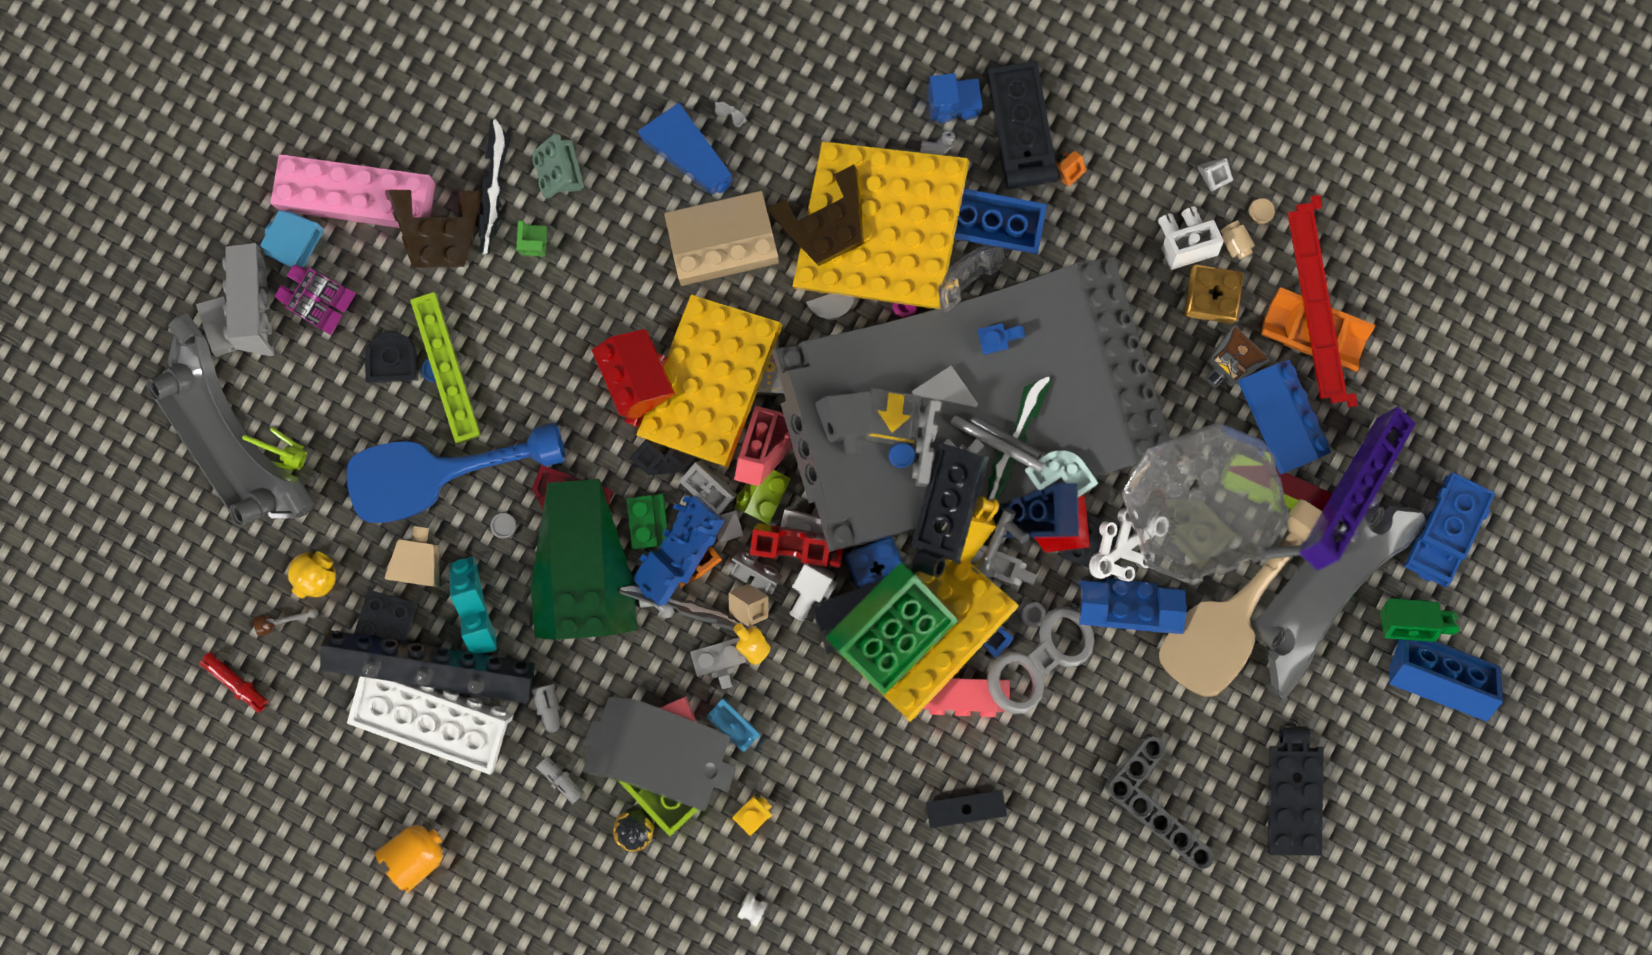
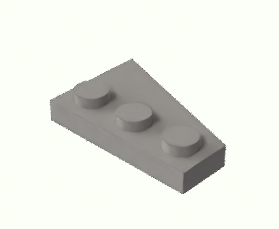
[912,400,941,487]

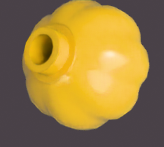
[288,551,336,599]

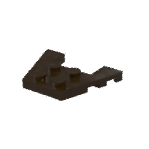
[767,164,864,266]
[385,189,482,268]

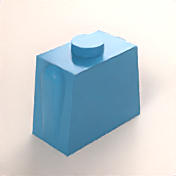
[260,210,324,268]

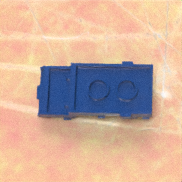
[1404,472,1495,587]
[633,495,724,606]

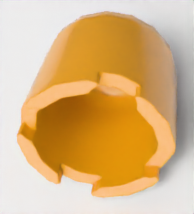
[375,825,443,893]

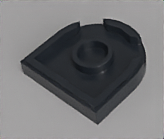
[365,331,418,384]

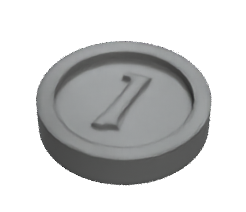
[490,513,517,539]

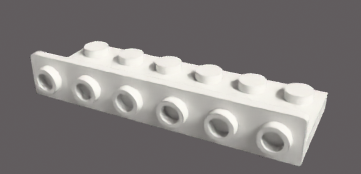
[347,665,513,774]

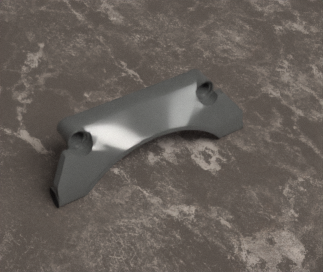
[146,314,316,526]
[1252,502,1428,700]

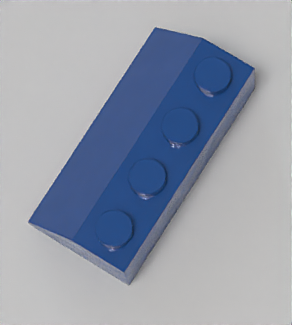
[954,189,1047,255]
[1238,360,1332,475]
[1389,639,1503,721]

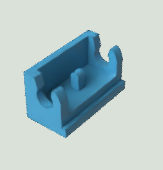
[706,698,761,752]

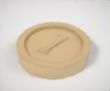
[1249,199,1275,224]

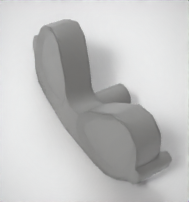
[715,102,747,127]

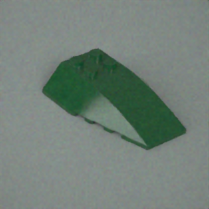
[530,479,637,640]

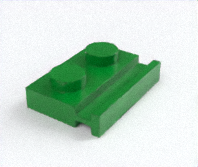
[626,494,668,550]

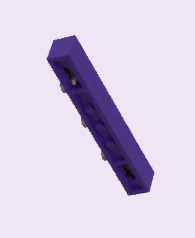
[1298,406,1416,571]

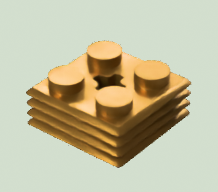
[1184,265,1244,324]

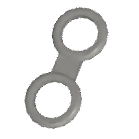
[987,607,1094,714]

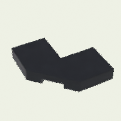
[629,439,698,476]

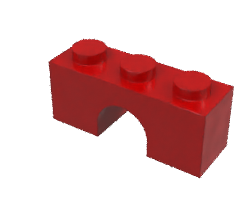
[750,523,831,567]

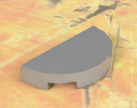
[806,294,855,320]

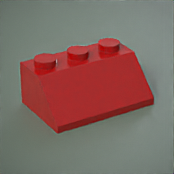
[592,329,675,420]

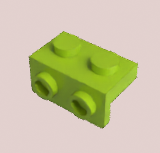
[735,470,791,524]

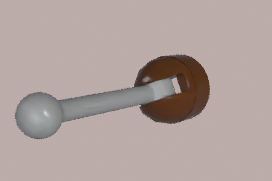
[253,608,319,636]

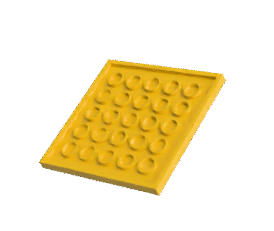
[793,142,969,309]

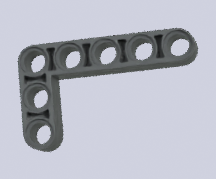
[1105,735,1214,869]

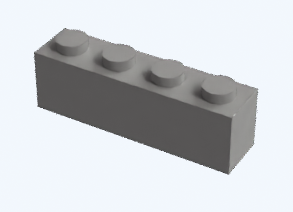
[222,243,274,356]

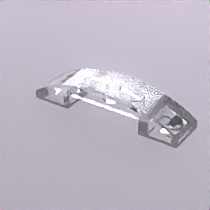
[938,245,1006,313]

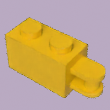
[943,496,999,562]

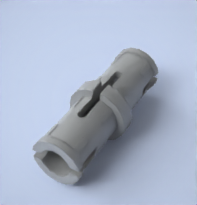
[536,756,584,805]

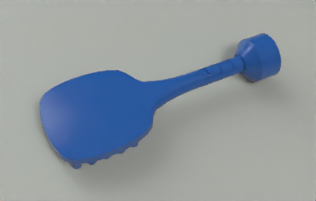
[347,422,566,523]

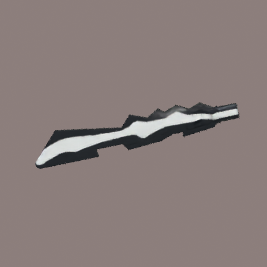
[479,118,511,255]

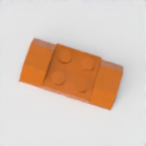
[1261,287,1375,372]

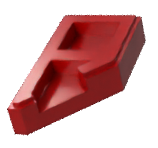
[829,548,843,569]

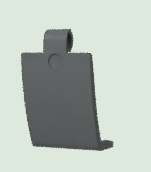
[583,697,736,811]

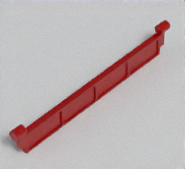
[1287,195,1358,408]

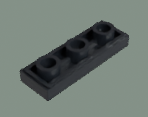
[926,790,1007,828]

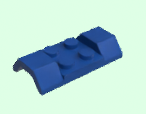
[1079,578,1187,634]

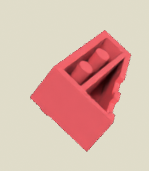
[923,678,1010,717]

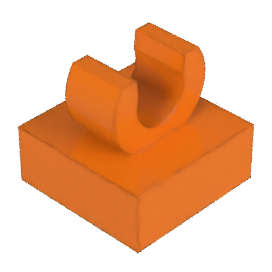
[1056,151,1087,187]

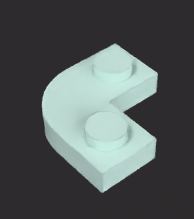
[1025,451,1099,497]

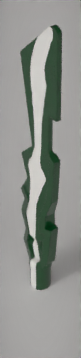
[986,377,1052,500]

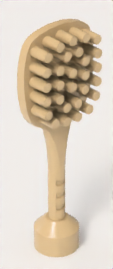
[1159,499,1322,697]

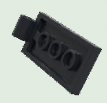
[911,443,989,578]
[1267,726,1324,856]

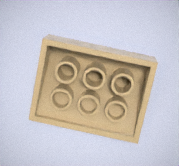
[664,191,779,286]

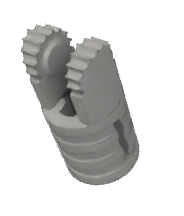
[531,684,561,733]

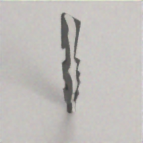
[619,584,756,631]

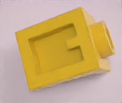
[732,794,773,836]

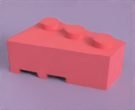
[734,406,793,486]

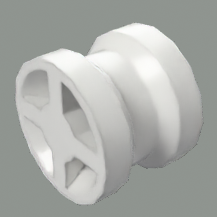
[737,893,768,927]

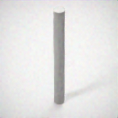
[951,415,1046,473]

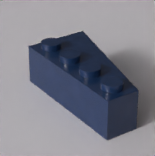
[988,483,1079,538]

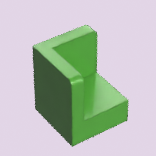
[516,220,548,257]

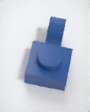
[977,323,1025,355]

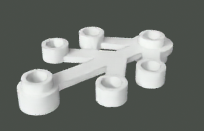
[1089,508,1168,582]

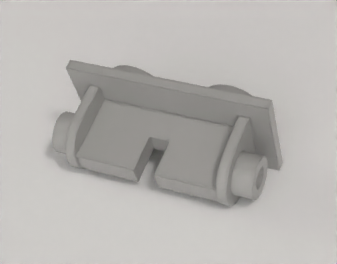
[728,551,783,595]

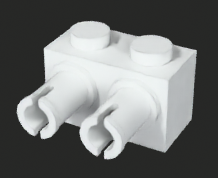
[1158,206,1224,270]
[790,563,837,622]

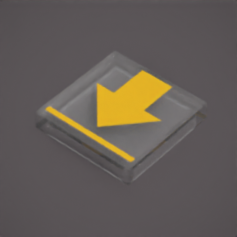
[863,388,921,448]

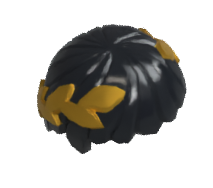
[613,808,654,852]

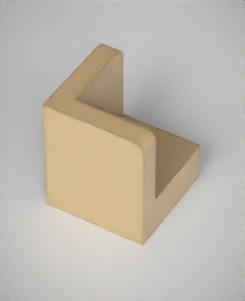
[729,584,769,627]

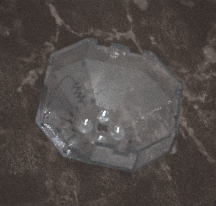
[1121,423,1290,585]

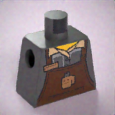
[1205,325,1270,388]

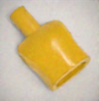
[734,623,771,665]

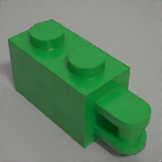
[1380,598,1460,642]

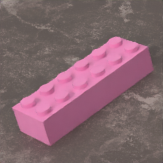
[270,154,436,228]

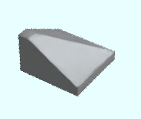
[1198,158,1234,191]
[717,510,744,543]

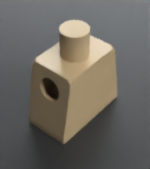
[385,526,440,587]

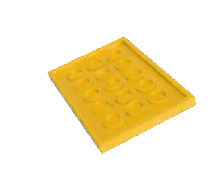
[636,295,783,468]
[852,558,1019,722]

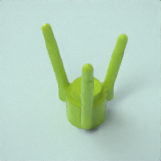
[242,427,307,472]

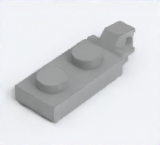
[970,545,1037,586]

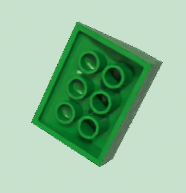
[825,562,958,695]

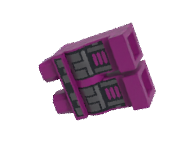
[275,264,356,335]

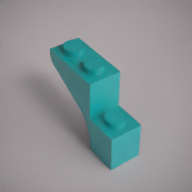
[449,556,497,654]

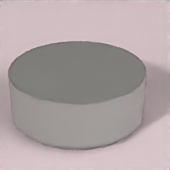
[1020,602,1047,628]

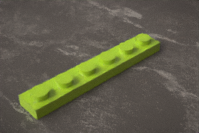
[410,292,481,444]

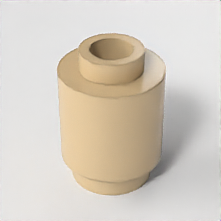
[1220,221,1255,260]

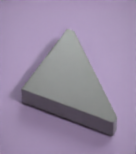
[911,366,978,408]

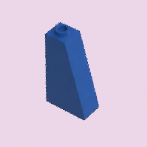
[638,103,733,195]

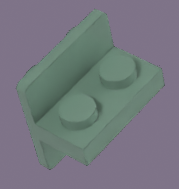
[532,134,584,199]

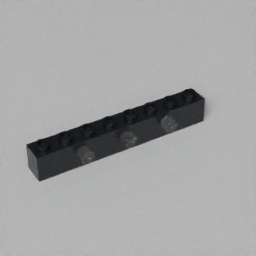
[320,630,535,703]

